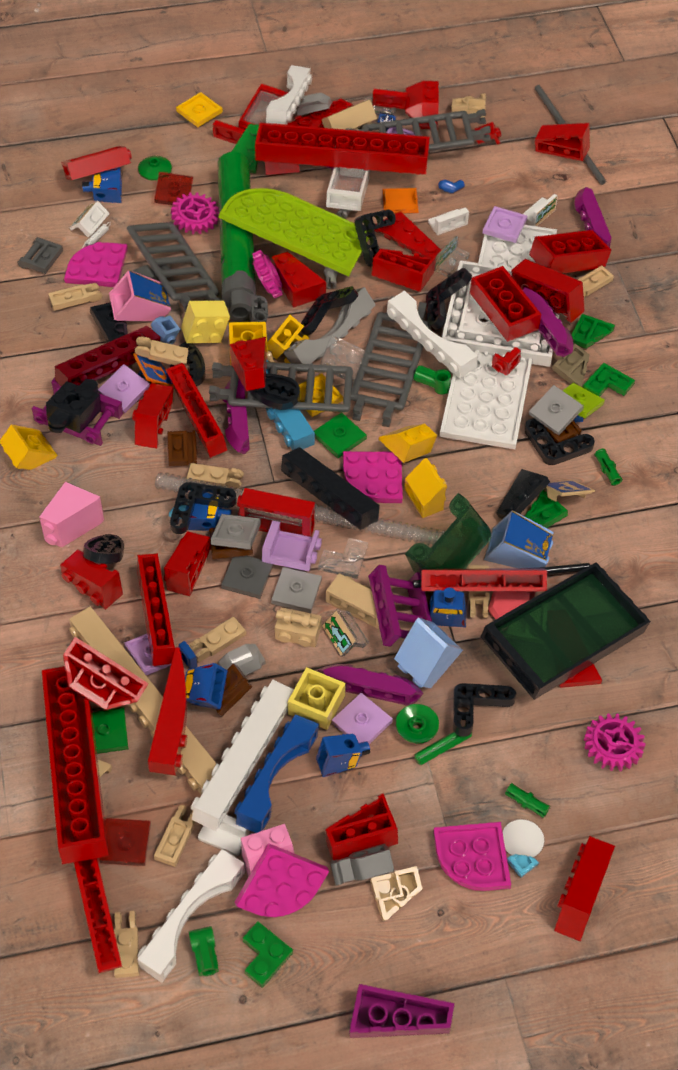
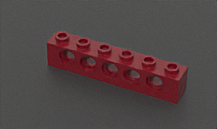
[55,326,161,387]

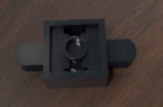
[46,379,101,433]

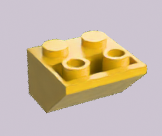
[404,458,447,518]

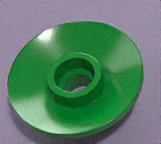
[138,156,172,181]
[396,704,439,744]

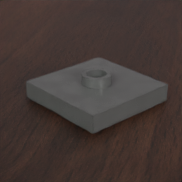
[221,556,273,599]

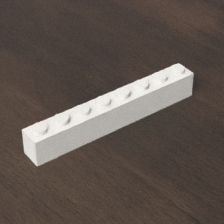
[191,680,294,831]

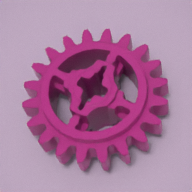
[171,192,219,235]
[252,250,283,298]
[584,713,645,771]

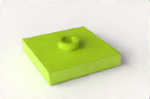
[562,383,605,419]

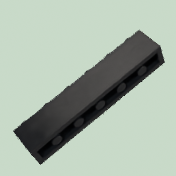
[281,447,380,530]

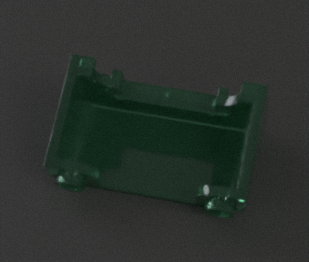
[405,493,492,574]

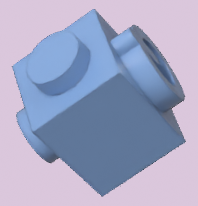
[151,316,180,344]

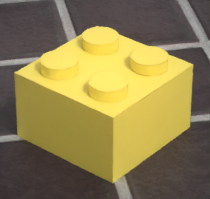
[181,301,230,343]
[288,667,345,730]

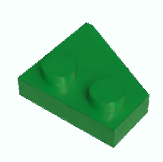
[525,489,568,528]

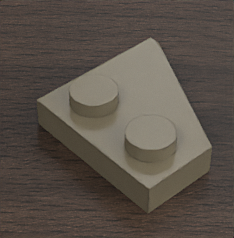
[552,344,590,387]

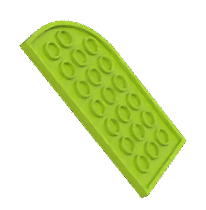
[218,188,369,277]

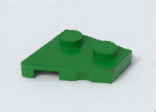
[571,314,615,349]

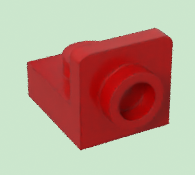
[475,122,502,145]
[492,347,521,376]

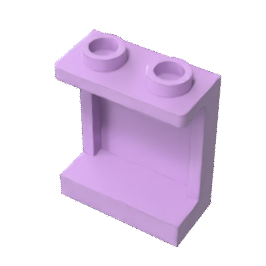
[262,521,322,571]

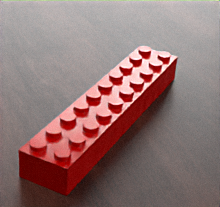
[255,122,430,175]
[41,666,109,865]

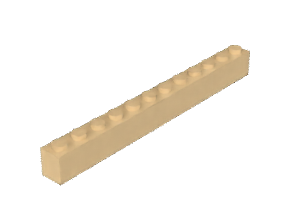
[69,606,216,797]

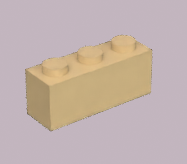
[322,99,377,130]
[326,573,380,629]

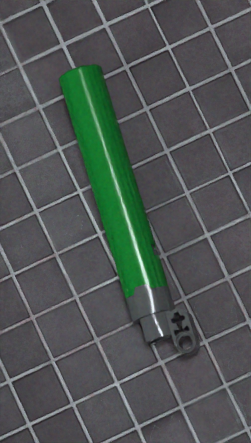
[217,152,268,322]

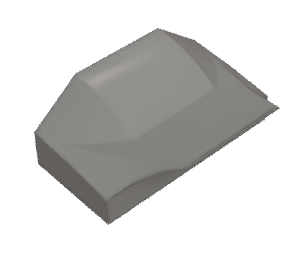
[296,92,332,115]
[218,644,266,676]

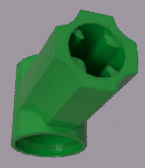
[414,366,451,395]
[189,926,219,977]

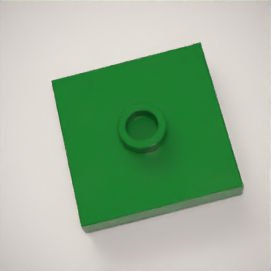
[314,412,367,458]
[92,708,129,754]

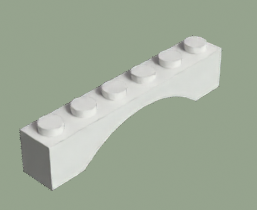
[266,65,312,125]
[387,291,478,378]
[137,849,245,983]

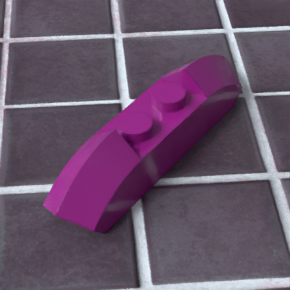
[574,187,612,247]
[523,288,573,357]
[223,377,250,454]
[318,664,424,706]

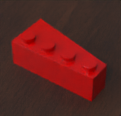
[554,836,615,942]

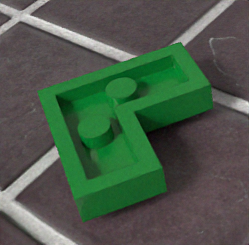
[583,363,635,397]
[242,921,294,988]

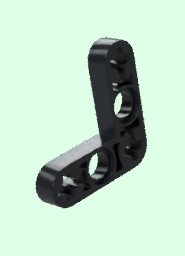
[354,209,396,267]
[426,268,472,330]
[301,286,358,336]
[525,418,595,465]
[170,482,237,534]
[453,683,516,737]

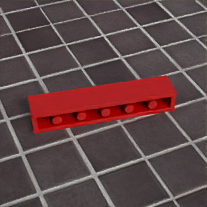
[137,553,175,666]

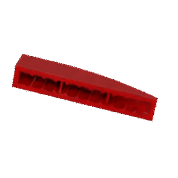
[166,362,228,458]
[421,568,547,591]
[148,647,188,776]
[74,858,122,973]

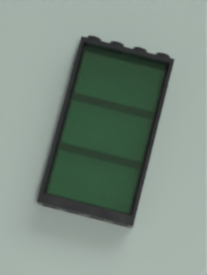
[481,562,651,700]

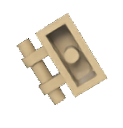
[275,607,322,648]

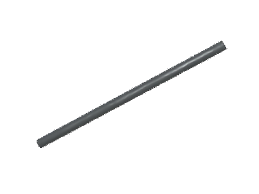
[535,85,606,185]

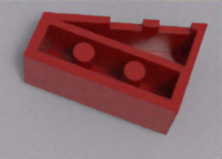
[535,123,590,161]
[371,249,436,292]
[229,337,268,391]
[132,383,173,449]
[325,793,398,861]

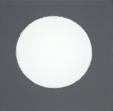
[503,819,544,857]

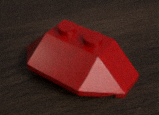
[405,80,439,130]
[63,637,149,710]

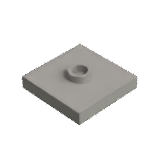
[529,385,584,435]
[211,514,261,549]
[271,567,322,613]

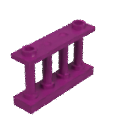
[32,377,123,446]
[368,564,432,647]

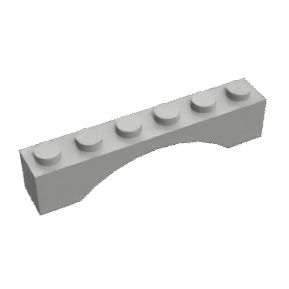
[283,287,376,365]

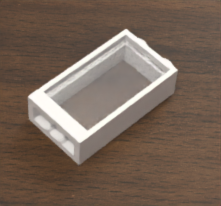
[326,167,370,211]

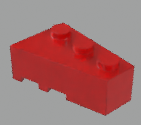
[271,251,326,308]
[164,531,211,597]
[60,550,123,610]

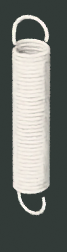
[82,222,111,248]

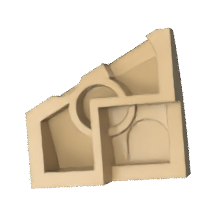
[452,94,486,118]
[370,866,422,921]

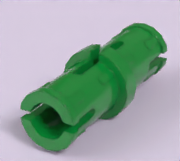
[594,448,623,486]
[505,783,551,818]

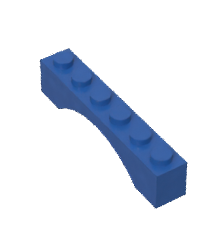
[234,714,319,833]

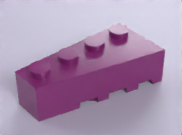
[349,984,455,1038]

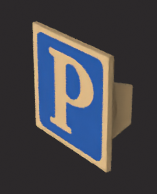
[545,480,595,501]

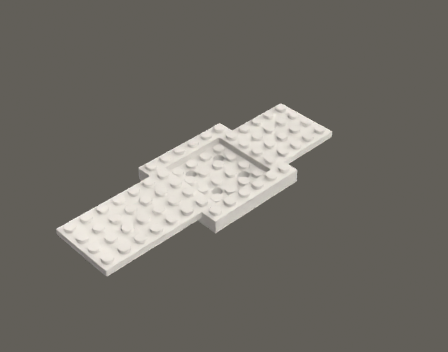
[439,225,560,450]

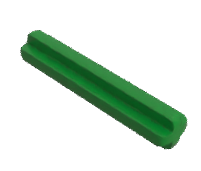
[414,726,472,765]

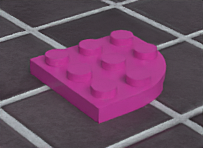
[64,242,128,287]
[343,451,403,503]
[433,822,511,891]
[235,843,329,917]

